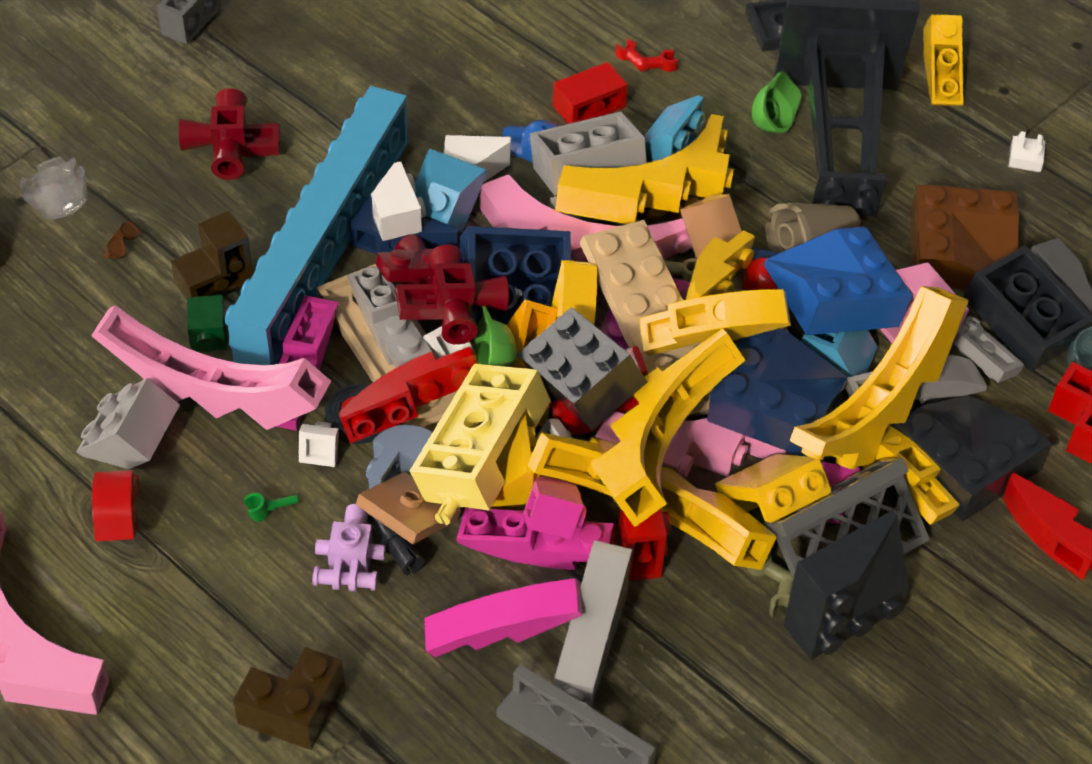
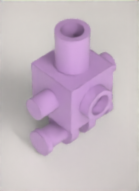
[313,504,386,591]

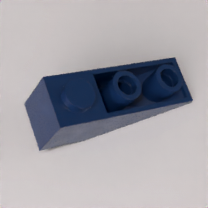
[350,196,459,255]

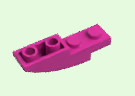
[457,508,616,570]

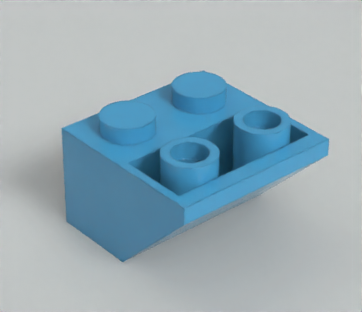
[644,95,705,163]
[801,330,878,389]

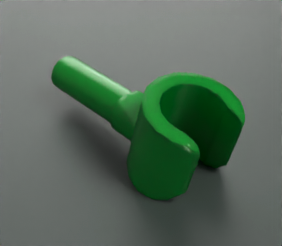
[244,493,299,522]

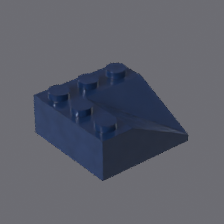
[460,226,571,326]
[707,328,848,457]

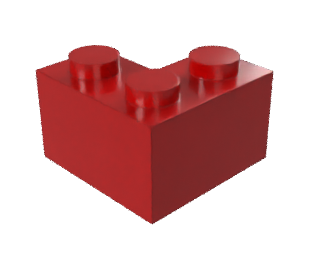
[1048,362,1092,464]

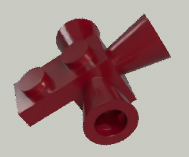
[178,88,280,180]
[375,235,434,285]
[395,244,509,345]

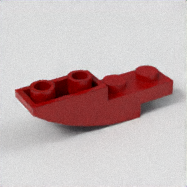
[338,347,476,444]
[1002,472,1092,580]

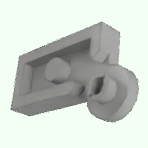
[953,316,1025,383]

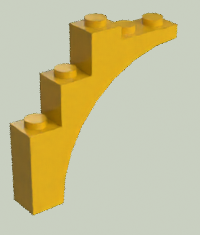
[555,114,734,224]
[790,286,969,469]
[590,328,746,527]
[527,432,777,570]

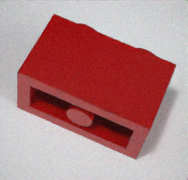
[553,62,628,124]

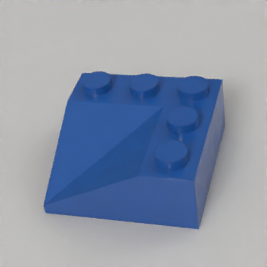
[764,227,913,335]

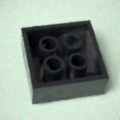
[894,395,1052,521]
[783,510,909,660]

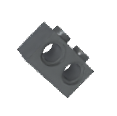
[156,0,221,44]

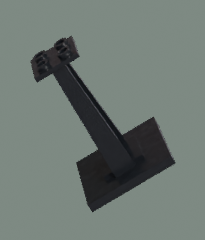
[773,0,919,218]

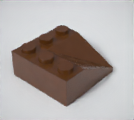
[910,185,1019,289]

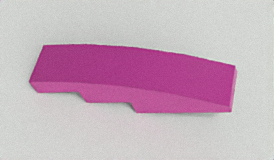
[276,295,339,431]
[425,578,583,658]

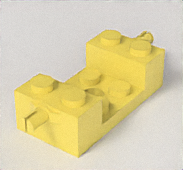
[410,364,550,525]

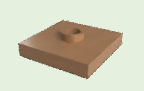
[356,472,461,544]

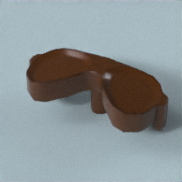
[104,221,140,260]

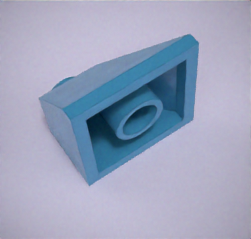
[415,148,488,232]

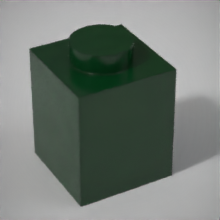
[187,295,227,352]

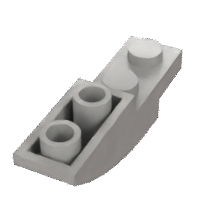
[348,266,433,368]
[845,355,987,406]

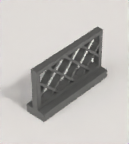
[763,458,930,579]

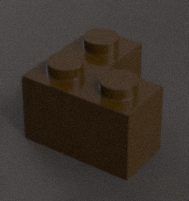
[171,211,254,300]
[233,647,345,750]

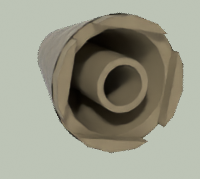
[765,202,861,253]

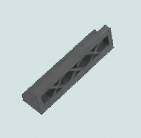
[497,664,656,764]

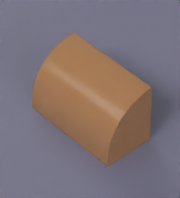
[680,194,742,259]

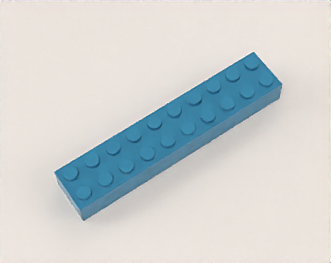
[225,86,409,366]

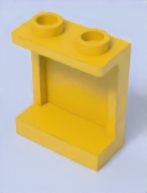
[715,454,831,523]

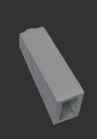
[554,540,632,708]

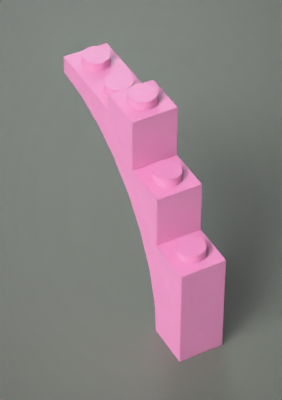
[479,174,693,263]
[91,305,331,430]
[595,411,795,478]
[0,509,109,715]

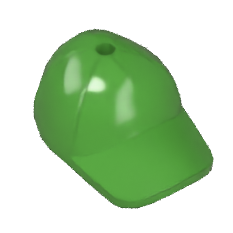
[751,71,801,133]
[473,306,517,367]

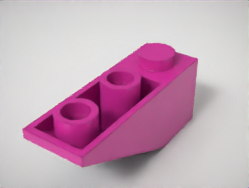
[523,475,586,540]

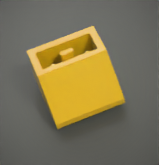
[490,412,540,511]

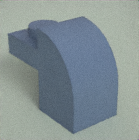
[366,425,433,489]

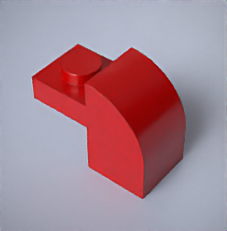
[92,470,140,542]

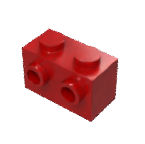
[617,507,671,581]

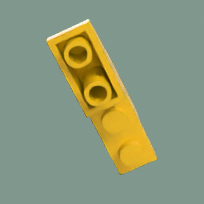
[686,230,755,300]
[639,290,791,356]
[862,426,960,525]

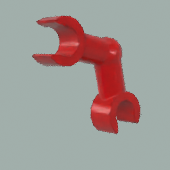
[615,38,679,72]

